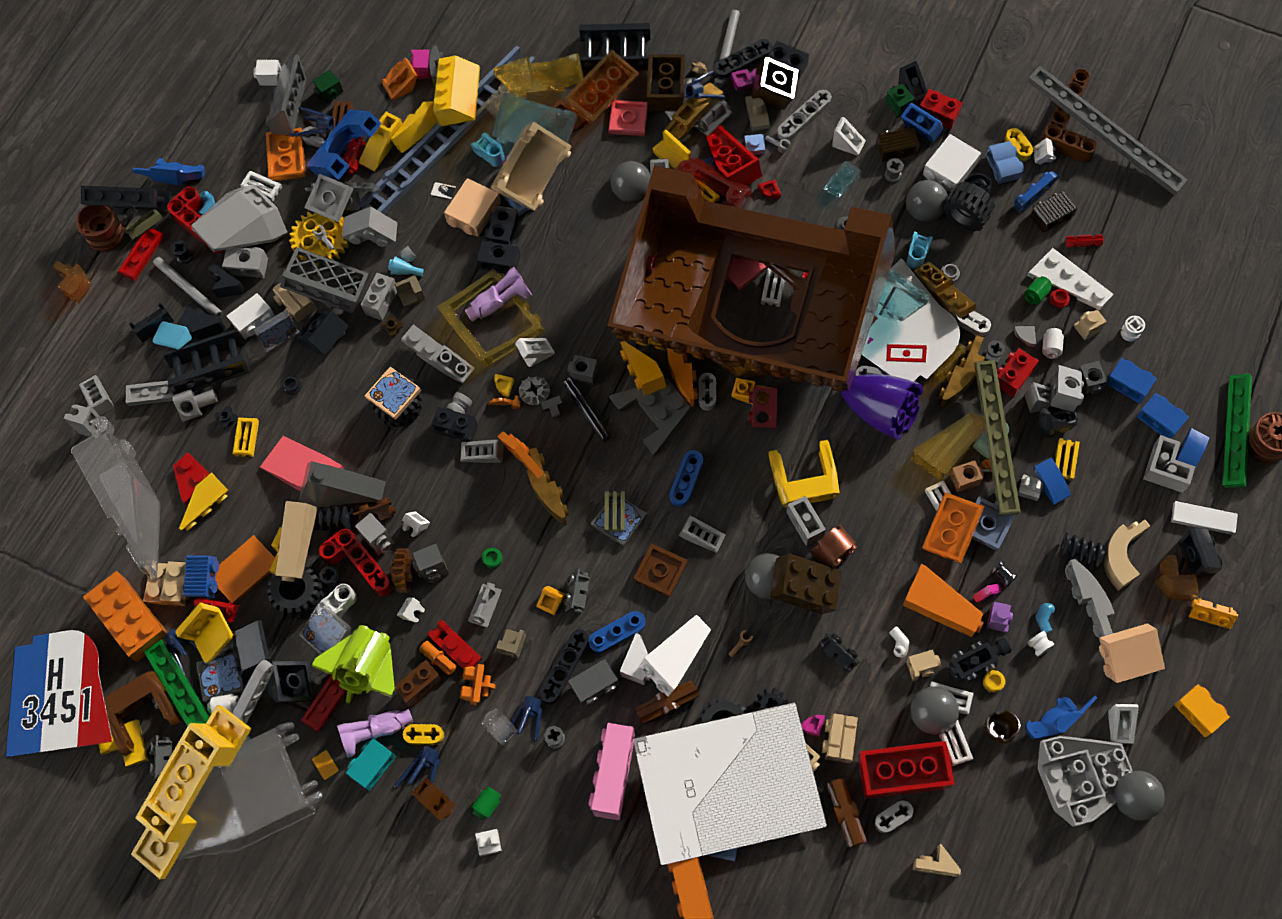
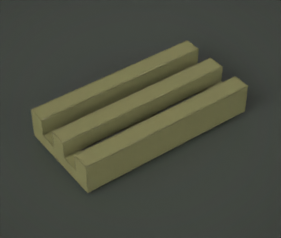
[124,209,163,239]
[604,491,625,532]

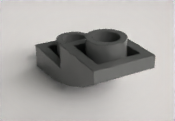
[430,45,444,88]

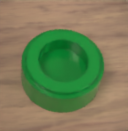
[482,548,503,569]

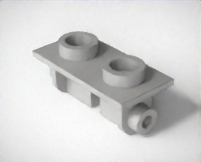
[468,583,502,628]

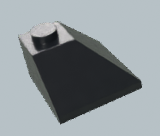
[263,661,315,703]

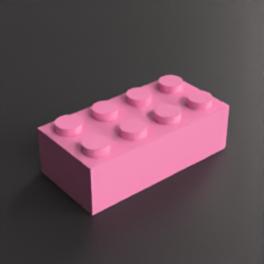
[589,723,635,820]

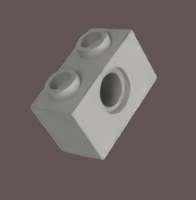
[222,247,268,278]
[361,273,397,321]
[1050,365,1084,412]
[787,496,826,547]
[355,513,394,556]

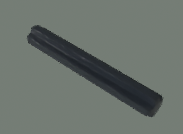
[563,377,611,442]

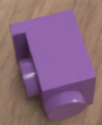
[986,602,1013,633]

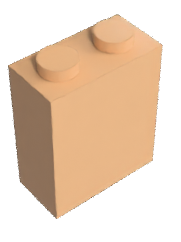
[444,178,501,237]
[1099,624,1165,683]

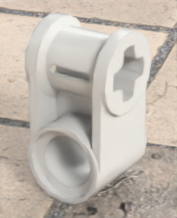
[317,584,357,621]

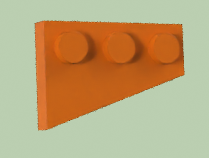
[497,432,544,478]

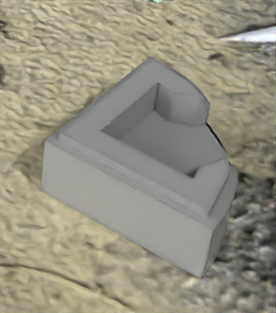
[1014,326,1036,347]

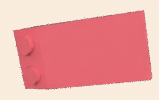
[260,436,344,492]

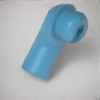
[199,191,215,216]
[1036,603,1055,634]

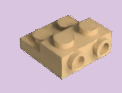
[143,561,189,606]

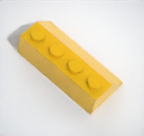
[433,56,480,126]

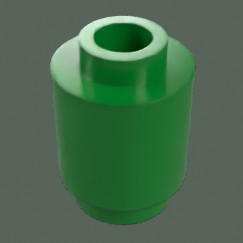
[1024,276,1052,304]
[471,786,502,820]

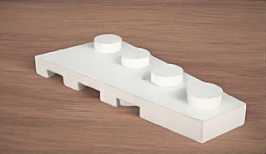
[1027,248,1114,310]

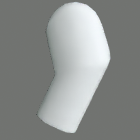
[889,627,909,658]

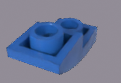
[1175,428,1209,468]
[1033,458,1071,505]

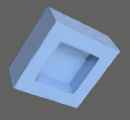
[744,134,765,155]

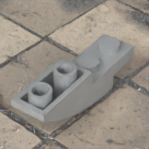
[401,324,475,383]
[1065,559,1115,641]

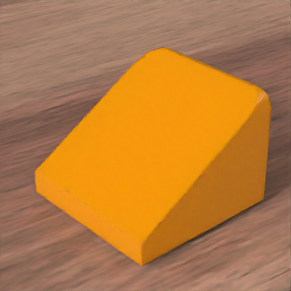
[536,586,565,615]

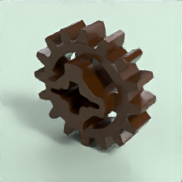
[390,548,416,593]

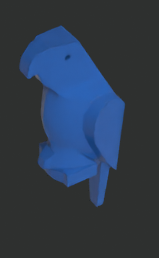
[132,158,205,186]
[1025,696,1097,739]

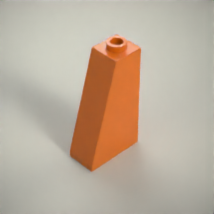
[902,564,984,637]

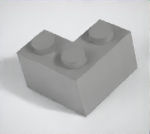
[342,207,397,247]
[1143,435,1195,493]

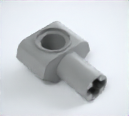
[172,389,218,422]

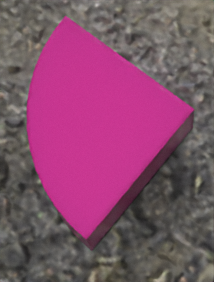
[973,584,1002,602]
[801,715,825,737]

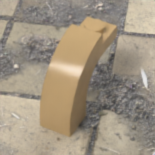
[1103,520,1150,591]

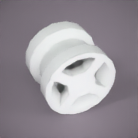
[1027,631,1055,657]

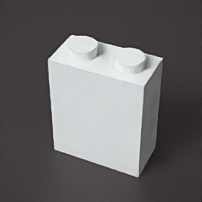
[923,134,981,192]

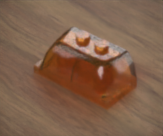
[564,50,639,124]

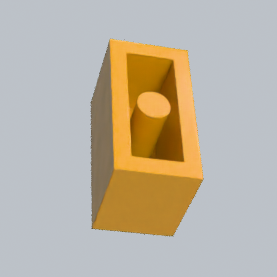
[1174,684,1230,738]

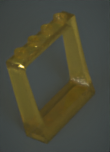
[437,269,545,367]

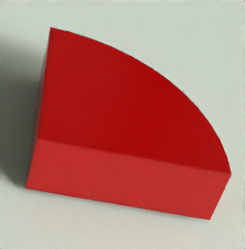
[757,179,781,199]

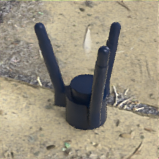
[684,71,725,99]
[290,107,335,137]
[164,629,215,676]
[501,696,543,742]
[394,746,441,788]

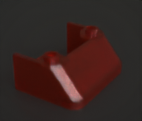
[675,157,751,209]

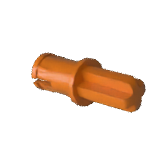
[419,641,456,675]

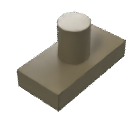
[745,96,770,131]

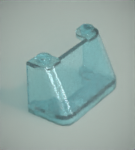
[492,93,578,145]

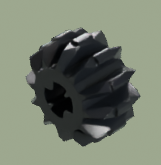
[753,688,788,712]

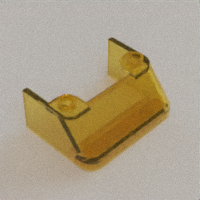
[493,53,584,97]

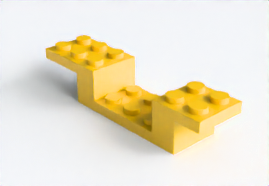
[131,705,251,879]

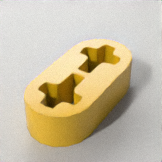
[1005,128,1033,161]
[403,724,444,745]

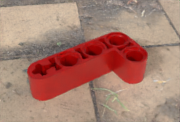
[167,187,225,253]
[319,529,393,597]

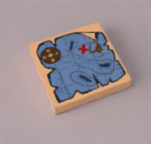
[365,367,421,420]

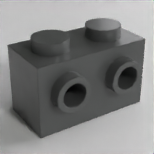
[412,544,449,583]
[568,659,619,706]

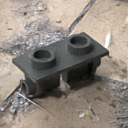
[694,100,732,136]
[564,568,590,613]
[149,735,173,782]

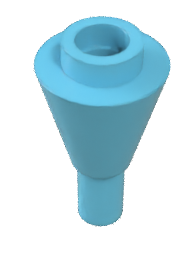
[388,256,424,277]

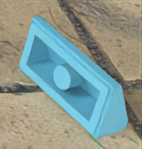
[153,322,192,349]

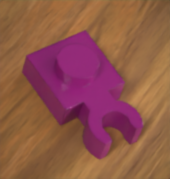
[730,69,757,91]

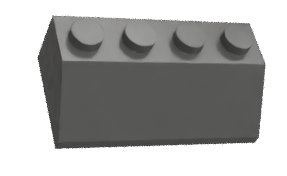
[266,55,307,135]

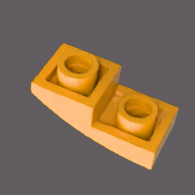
[731,378,772,404]

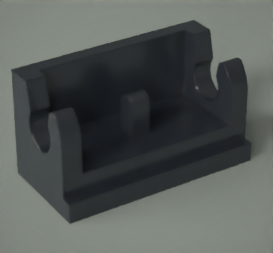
[129,303,174,343]

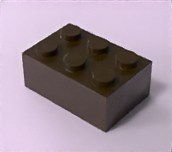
[647,54,685,112]
[770,553,842,614]

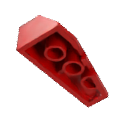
[705,125,762,185]

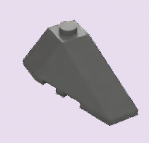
[299,461,386,507]

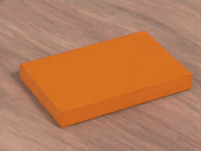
[266,128,306,181]
[922,493,984,564]
[215,535,275,604]

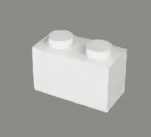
[227,293,275,339]

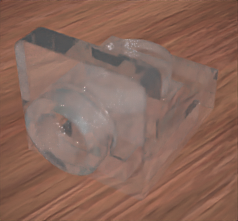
[481,708,518,745]

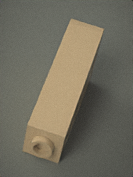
[275,501,317,582]

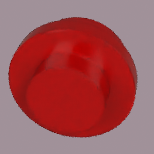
[1050,289,1070,308]

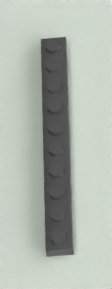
[1027,66,1187,195]

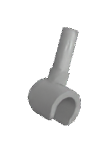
[765,136,790,153]
[313,225,334,251]

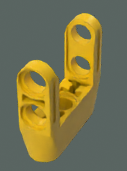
[769,440,840,507]

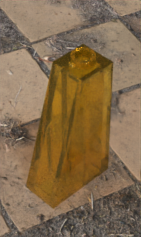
[910,412,985,481]

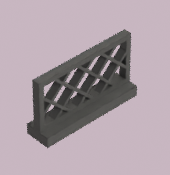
[280,247,368,313]

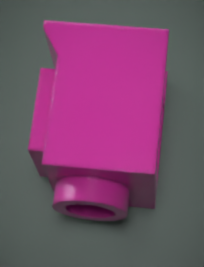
[411,50,431,79]

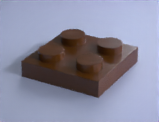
[633,543,688,598]

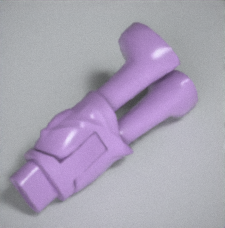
[465,267,532,322]
[337,709,413,758]

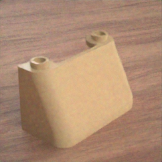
[491,122,571,211]

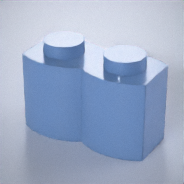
[986,141,1024,184]

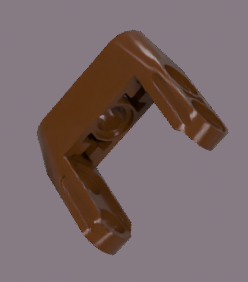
[104,671,183,757]

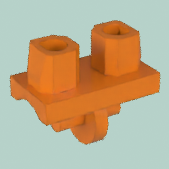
[460,664,496,705]

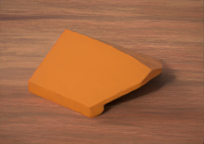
[381,58,418,100]

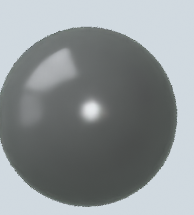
[610,161,651,202]
[906,180,948,222]
[745,553,780,599]
[910,686,959,735]
[1114,770,1165,821]

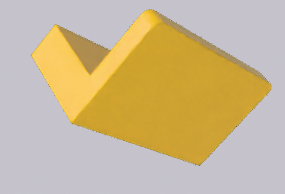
[653,130,691,171]

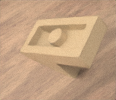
[913,844,961,877]

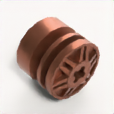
[76,205,125,252]
[1248,412,1282,464]

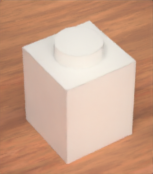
[253,60,281,85]

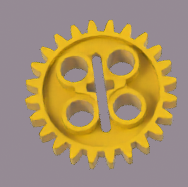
[289,211,349,266]

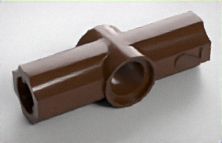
[635,680,699,725]
[826,778,867,848]

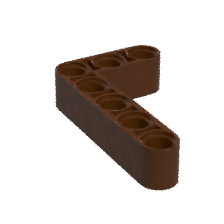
[1042,69,1097,163]

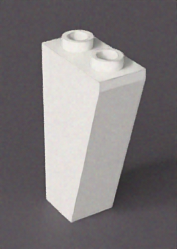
[639,615,711,697]

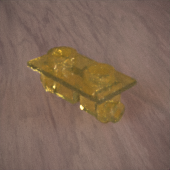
[932,344,966,383]

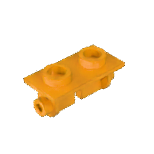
[1189,598,1238,629]

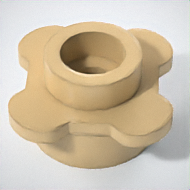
[690,62,708,77]

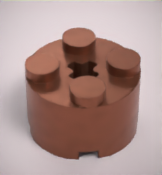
[809,524,857,569]

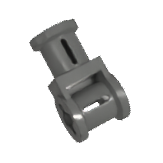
[983,340,1005,366]

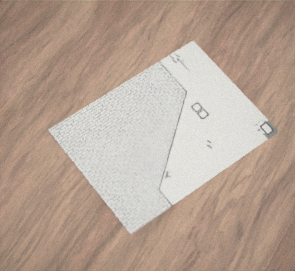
[633,703,826,865]

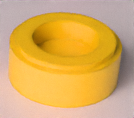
[983,670,1005,693]

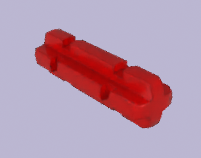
[1065,234,1104,247]

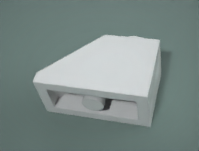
[620,633,651,685]

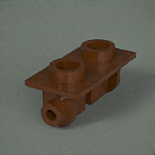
[353,498,396,524]

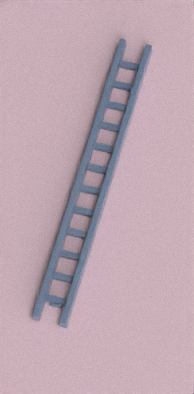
[360,46,536,215]

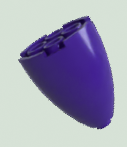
[841,374,923,440]

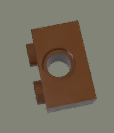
[394,660,443,708]

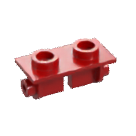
[342,137,367,175]
[194,597,240,623]

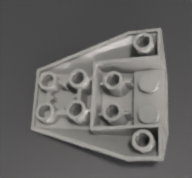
[191,185,287,252]
[1038,736,1133,827]

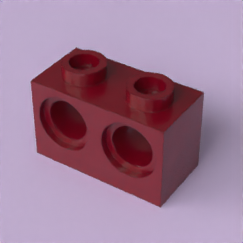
[748,387,777,428]

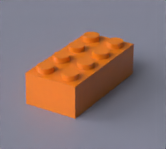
[83,571,168,662]

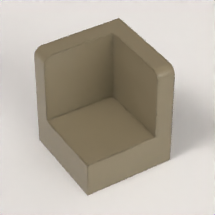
[394,275,425,307]
[496,629,526,658]

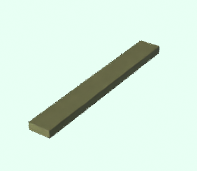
[974,360,1021,516]

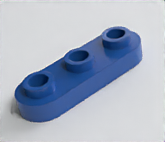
[1014,171,1058,213]
[669,450,703,507]
[589,611,646,653]

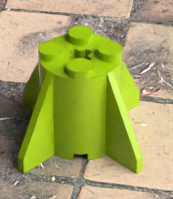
[312,625,395,704]

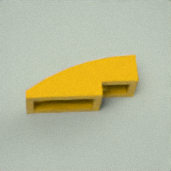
[391,101,438,153]

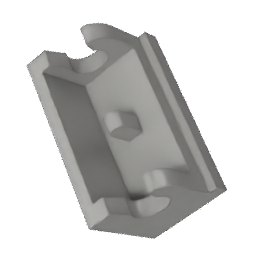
[63,405,106,439]

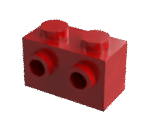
[920,89,963,130]
[997,348,1039,398]

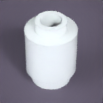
[1042,328,1064,359]
[207,694,239,715]

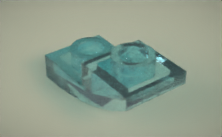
[824,161,861,199]

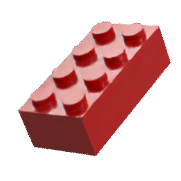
[858,741,955,799]

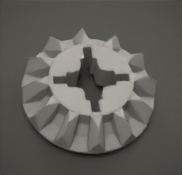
[519,375,550,405]

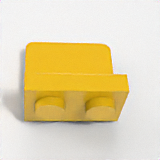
[175,603,233,663]

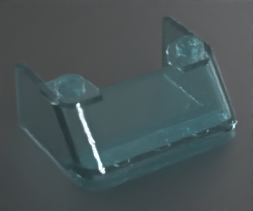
[879,268,930,323]

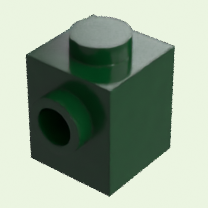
[312,70,344,102]
[885,84,915,117]

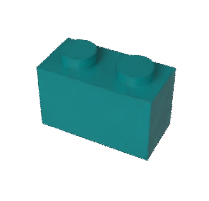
[346,738,396,791]

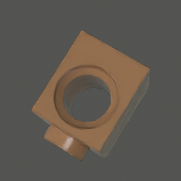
[950,461,984,493]

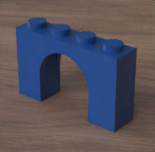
[306,110,382,180]

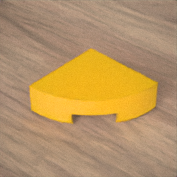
[494,374,514,398]

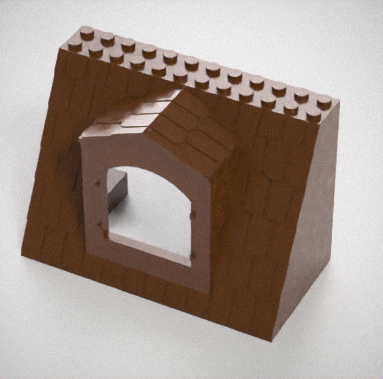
[607,165,895,392]

